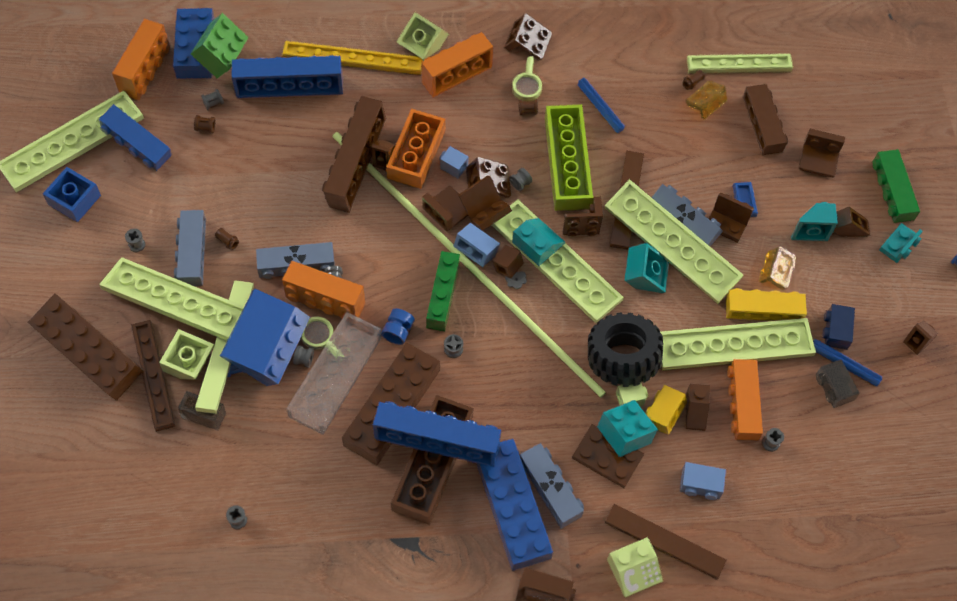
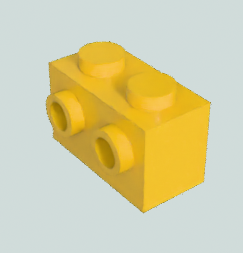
[645,385,687,435]

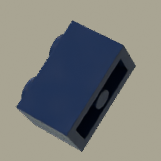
[822,304,855,350]

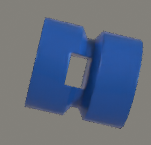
[381,308,415,345]

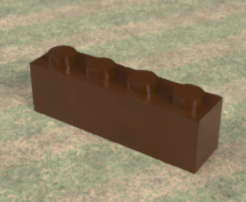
[743,84,788,156]

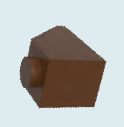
[371,139,396,170]
[833,207,870,237]
[903,320,938,355]
[686,384,710,431]

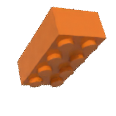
[112,19,170,101]
[421,32,493,98]
[386,109,446,189]
[282,261,365,322]

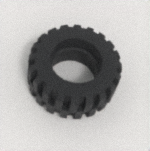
[588,312,664,387]

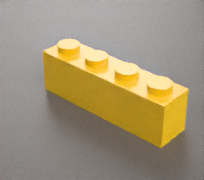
[726,288,807,321]

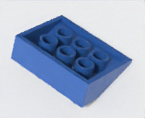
[220,289,310,386]

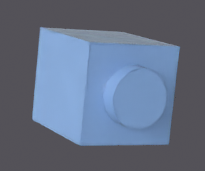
[439,146,469,179]

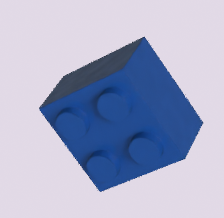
[43,167,101,223]

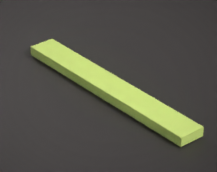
[195,280,254,414]

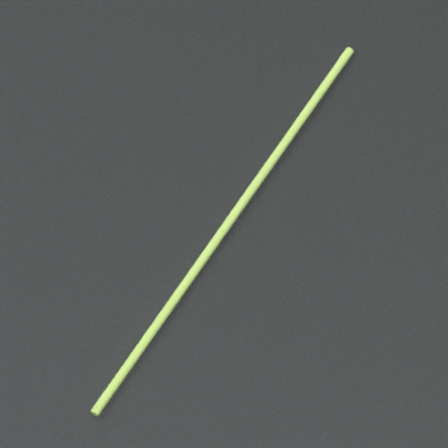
[333,132,606,398]

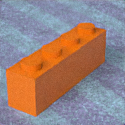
[727,359,763,440]

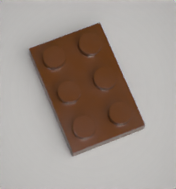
[572,424,645,489]

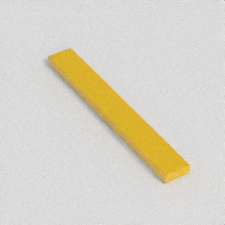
[282,41,423,75]

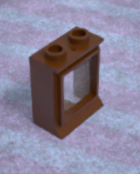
[516,567,576,601]

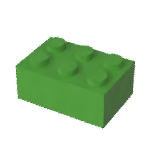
[191,13,249,79]

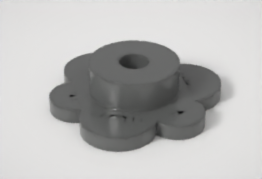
[505,271,527,289]

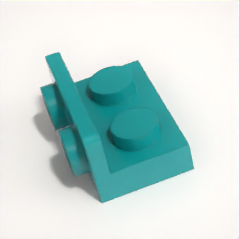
[879,223,923,263]

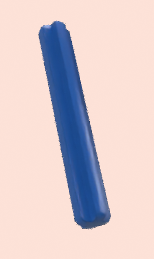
[578,78,625,133]
[813,339,883,386]

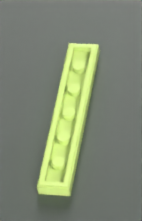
[687,54,793,73]

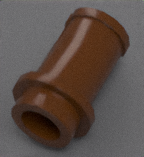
[682,70,705,90]
[215,228,239,250]

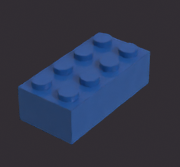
[173,8,215,79]

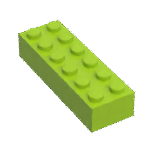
[545,105,593,211]

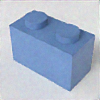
[453,223,500,267]
[680,462,726,500]

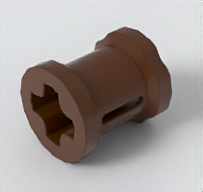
[519,99,538,115]
[194,115,216,133]

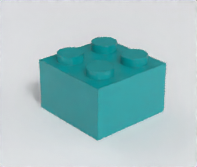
[597,400,658,457]

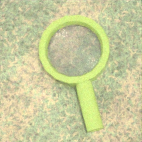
[512,57,542,101]
[301,317,345,363]

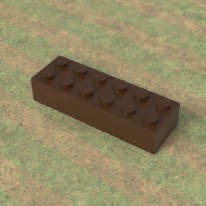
[322,96,386,213]
[27,293,144,401]
[342,342,440,465]
[391,395,474,525]

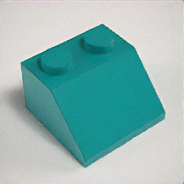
[791,202,838,241]
[512,218,565,266]
[624,243,669,293]

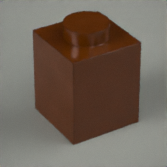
[492,245,524,279]

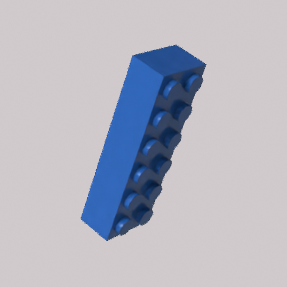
[232,55,343,98]
[373,401,501,467]
[476,438,553,571]

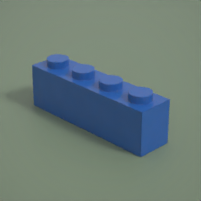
[99,104,172,171]

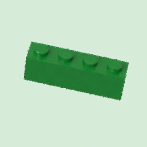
[872,149,920,223]
[426,251,460,332]

